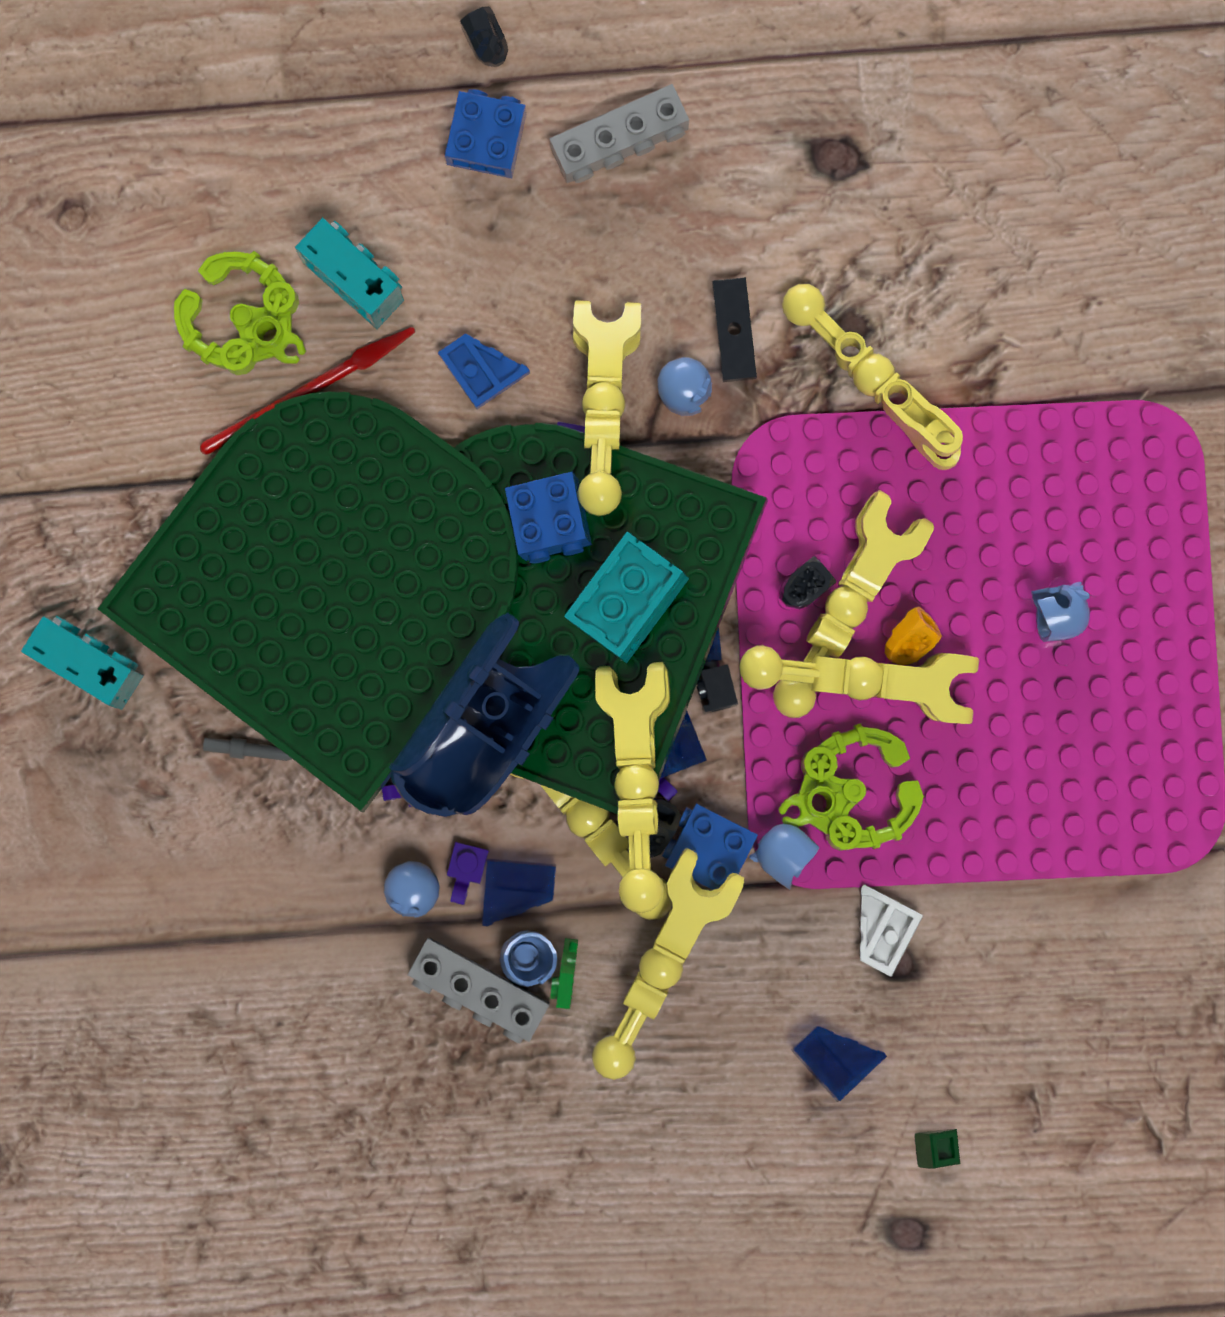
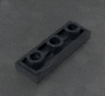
[712,277,757,382]

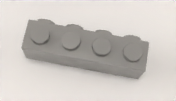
[549,84,689,184]
[408,937,550,1044]

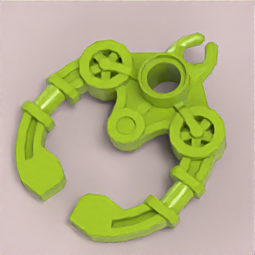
[174,251,306,375]
[778,723,924,851]

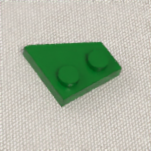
[550,938,579,1009]

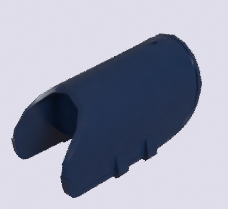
[389,613,579,817]

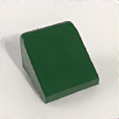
[914,1129,961,1169]

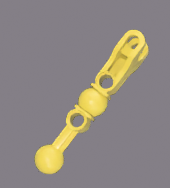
[782,284,963,470]
[573,300,641,516]
[773,490,934,718]
[739,645,979,724]
[595,662,670,913]
[511,774,673,920]
[592,848,744,1080]

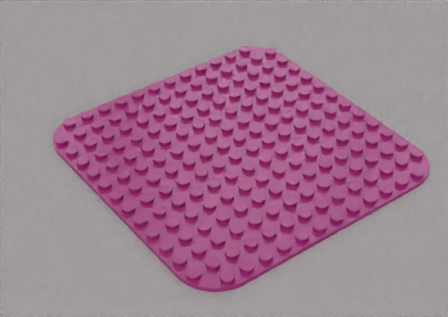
[731,400,1225,889]

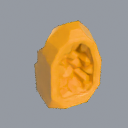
[884,606,942,665]

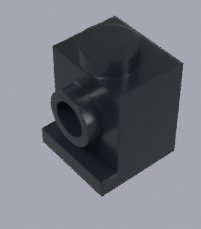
[696,660,738,714]

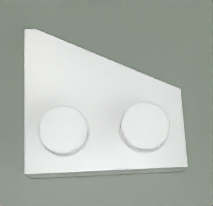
[860,884,923,977]

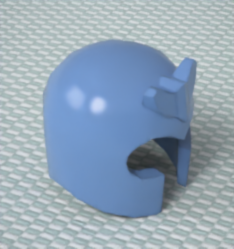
[657,357,712,416]
[1031,582,1090,642]
[749,824,819,890]
[384,861,440,918]
[499,930,557,987]

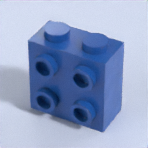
[445,89,526,179]
[505,472,592,563]
[662,804,758,890]

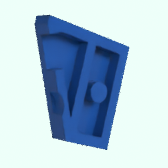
[438,334,530,409]

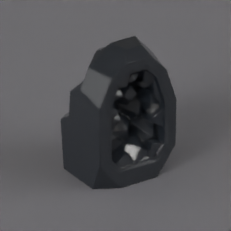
[460,6,508,67]
[779,556,837,609]
[649,799,682,858]

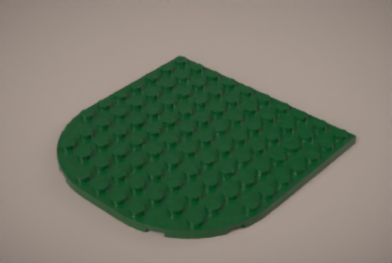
[97,392,519,813]
[453,423,768,815]

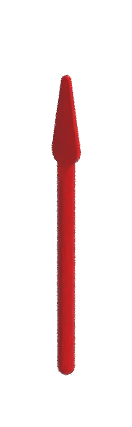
[200,327,415,455]

